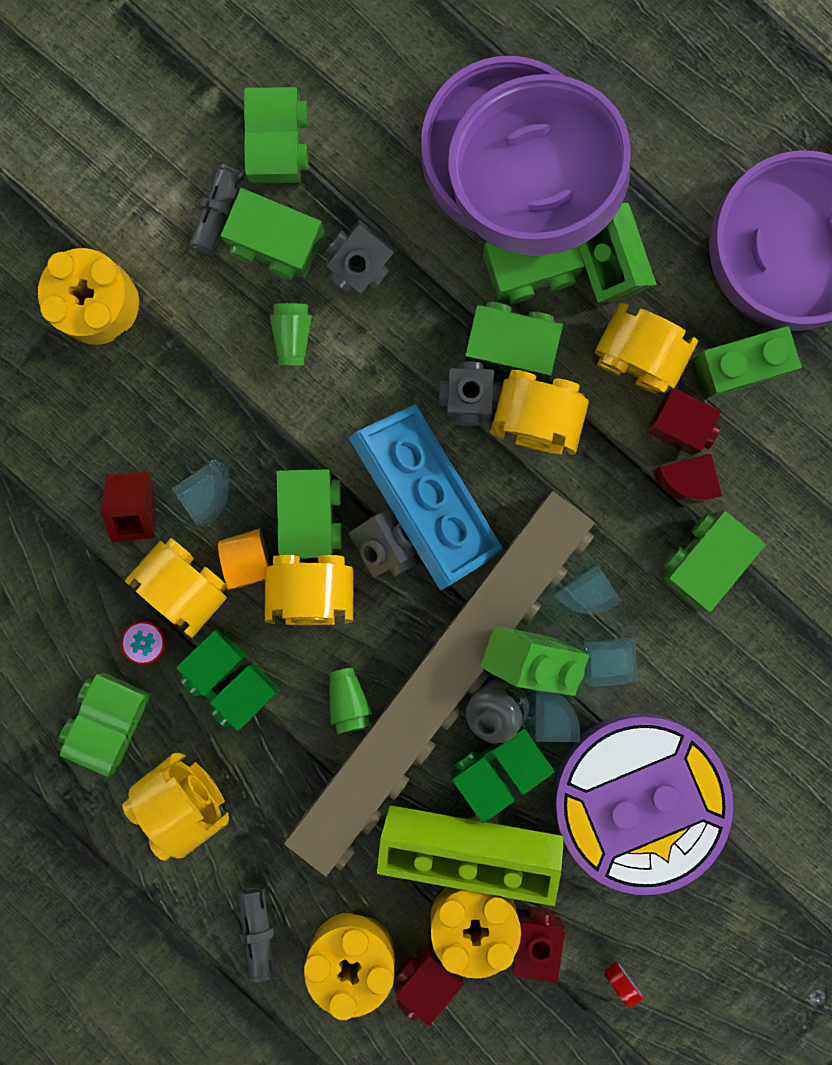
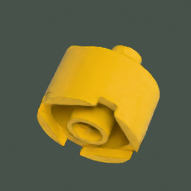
[38,248,139,345]
[595,303,698,395]
[490,370,589,455]
[124,538,227,638]
[265,555,353,626]
[122,753,229,861]
[430,887,521,978]
[304,913,395,1020]

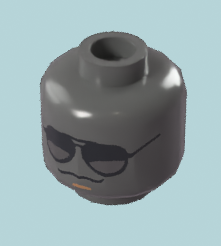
[466,678,529,744]

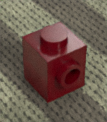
[646,388,721,455]
[511,907,566,983]
[394,943,464,1026]

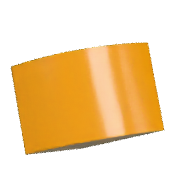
[218,528,272,590]

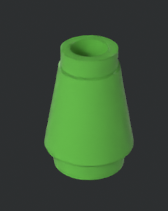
[269,303,313,365]
[328,668,373,735]

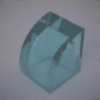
[172,459,230,527]
[549,565,622,614]
[583,637,639,687]
[532,689,580,742]

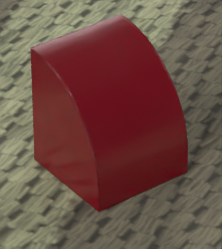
[652,454,722,502]
[101,471,156,542]

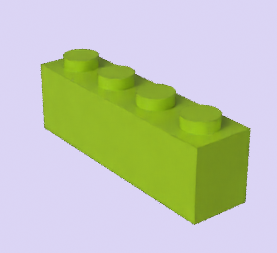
[377,805,564,906]

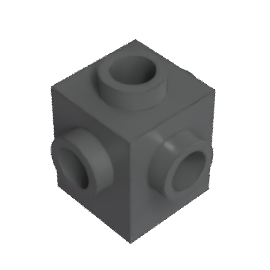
[325,220,394,294]
[439,361,501,426]
[348,508,418,578]

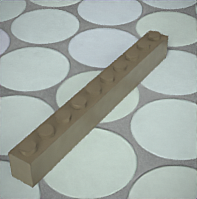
[284,491,595,877]

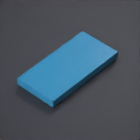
[349,404,504,591]

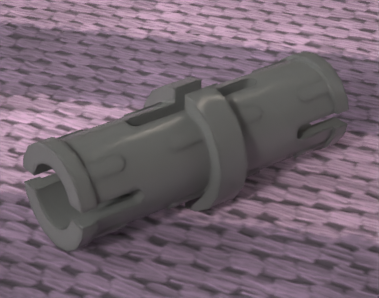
[189,164,244,255]
[237,886,277,983]

